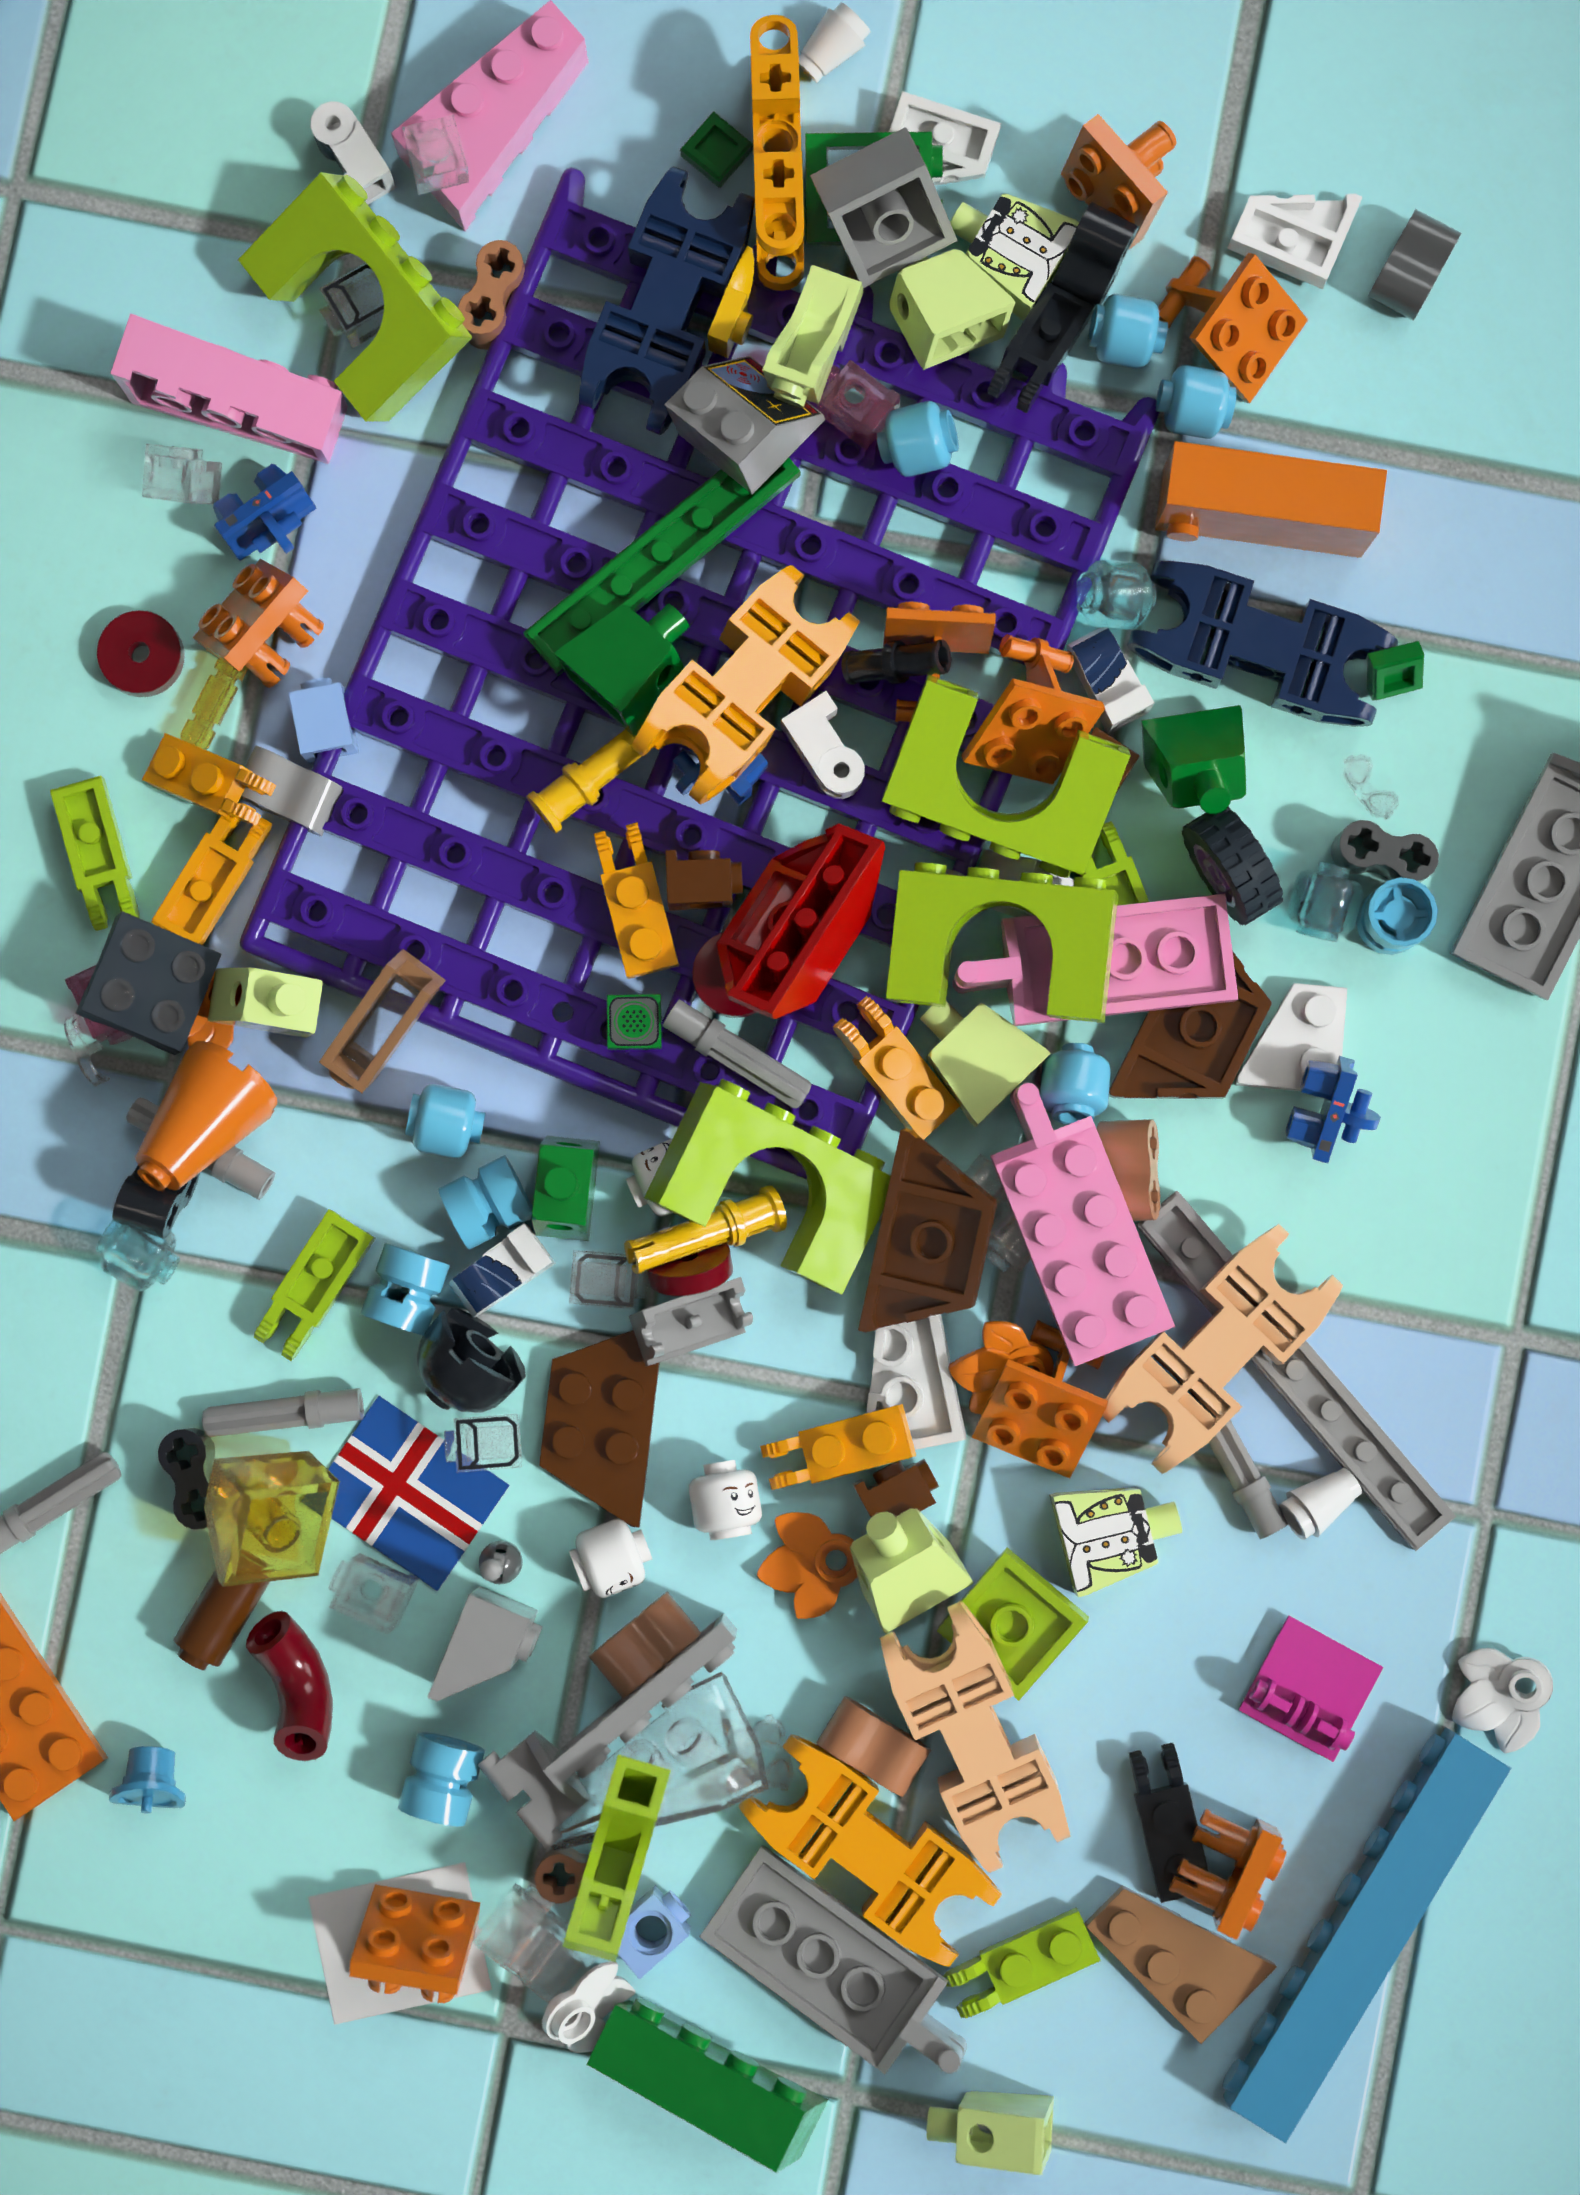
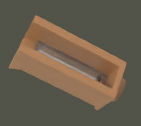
[319,949,446,1093]

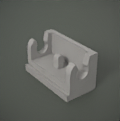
[629,1277,753,1367]

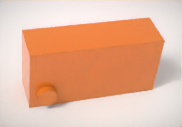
[1155,441,1387,558]

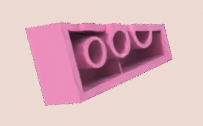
[391,0,589,231]
[111,313,348,464]

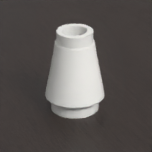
[799,2,871,83]
[1279,1467,1362,1540]

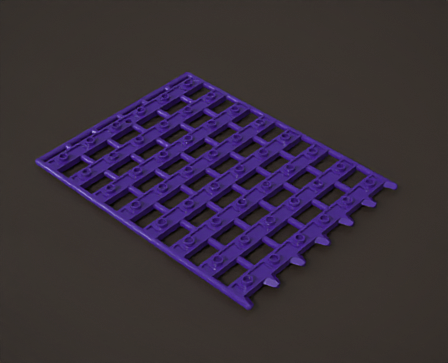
[239,167,1160,1180]

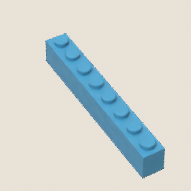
[1222,1727,1512,2144]

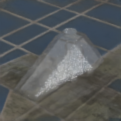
[551,1672,769,1851]

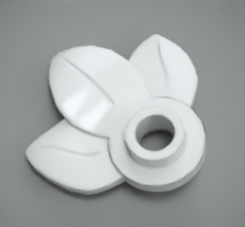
[1452,1648,1553,1753]
[542,1961,635,2053]

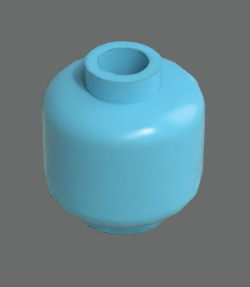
[1088,294,1168,369]
[1156,365,1236,439]
[877,401,959,477]
[1040,1043,1111,1125]
[405,1084,485,1158]

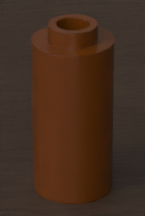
[173,1546,276,1670]

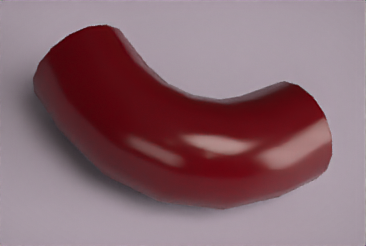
[246,1611,333,1761]

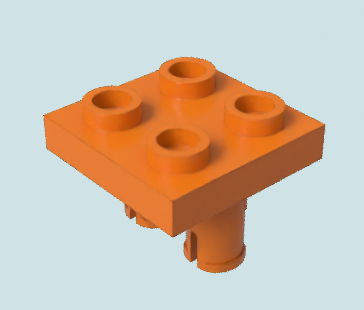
[1061,114,1177,250]
[193,559,324,688]
[1169,1808,1287,1940]
[349,1884,481,2003]

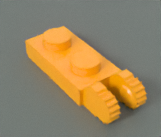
[142,733,276,826]
[151,816,273,946]
[594,822,679,979]
[832,996,960,1139]
[760,1404,916,1490]

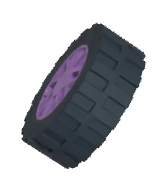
[1182,807,1283,926]

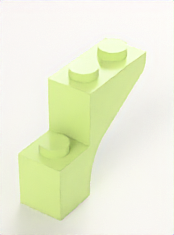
[762,265,863,408]

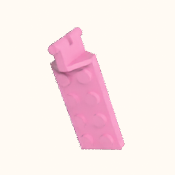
[952,894,1238,1026]
[990,1083,1175,1366]

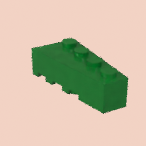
[586,1997,828,2173]

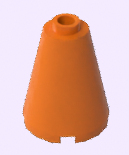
[135,1041,277,1191]

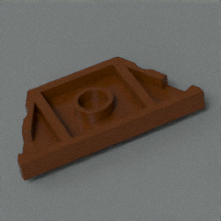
[1109,950,1272,1099]
[858,1128,998,1332]
[539,1330,660,1528]

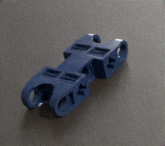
[579,166,755,435]
[1127,561,1398,727]

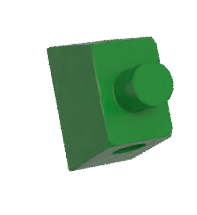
[554,604,690,737]
[1141,705,1246,814]
[532,1136,600,1241]

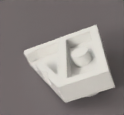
[889,91,1001,186]
[1227,194,1362,289]
[1235,983,1348,1091]

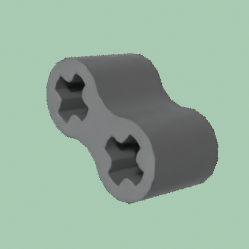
[1368,209,1461,321]
[1331,820,1439,883]

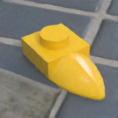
[707,246,754,358]

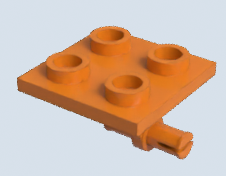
[1158,253,1308,403]
[883,602,996,726]
[961,634,1105,785]
[972,1320,1108,1479]

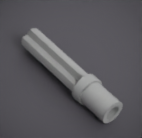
[662,999,812,1108]
[126,1098,275,1200]
[202,1388,364,1437]
[1190,1394,1288,1539]
[0,1452,121,1554]

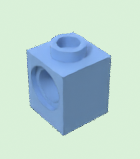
[288,678,359,763]
[618,1885,691,1979]

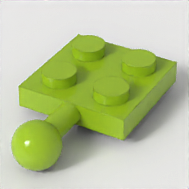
[937,1547,1089,1701]

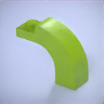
[562,1754,671,1962]

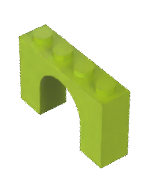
[238,172,473,422]
[882,675,1131,878]
[886,862,1118,1023]
[644,1079,891,1295]

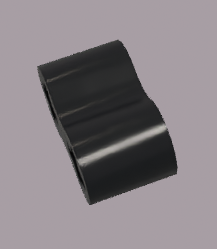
[1052,202,1139,306]
[112,1166,200,1239]
[158,1428,230,1530]

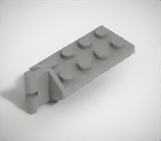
[1450,753,1580,1000]
[478,1613,737,1850]
[699,1845,967,2074]

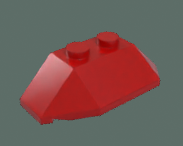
[717,823,886,1020]

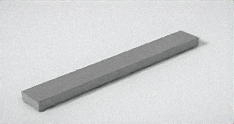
[1135,1191,1456,1551]

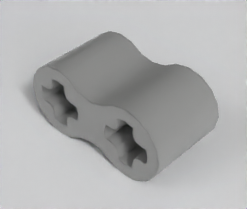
[240,746,343,837]

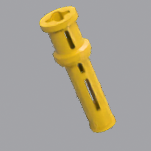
[526,729,654,834]
[624,1185,787,1274]

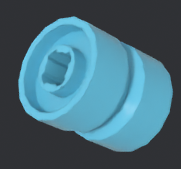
[1356,877,1438,955]
[438,1155,533,1250]
[360,1243,451,1335]
[398,1732,485,1827]

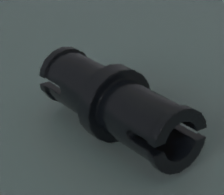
[841,640,952,685]

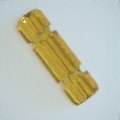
[180,658,248,750]

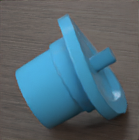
[109,1746,186,1814]

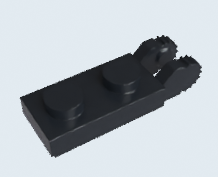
[987,283,1095,413]
[1129,1742,1209,1903]

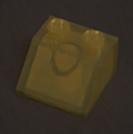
[204,1451,340,1587]

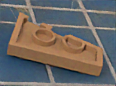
[1084,1885,1277,2044]

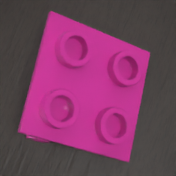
[1238,1615,1384,1762]

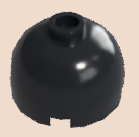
[417,1308,526,1413]

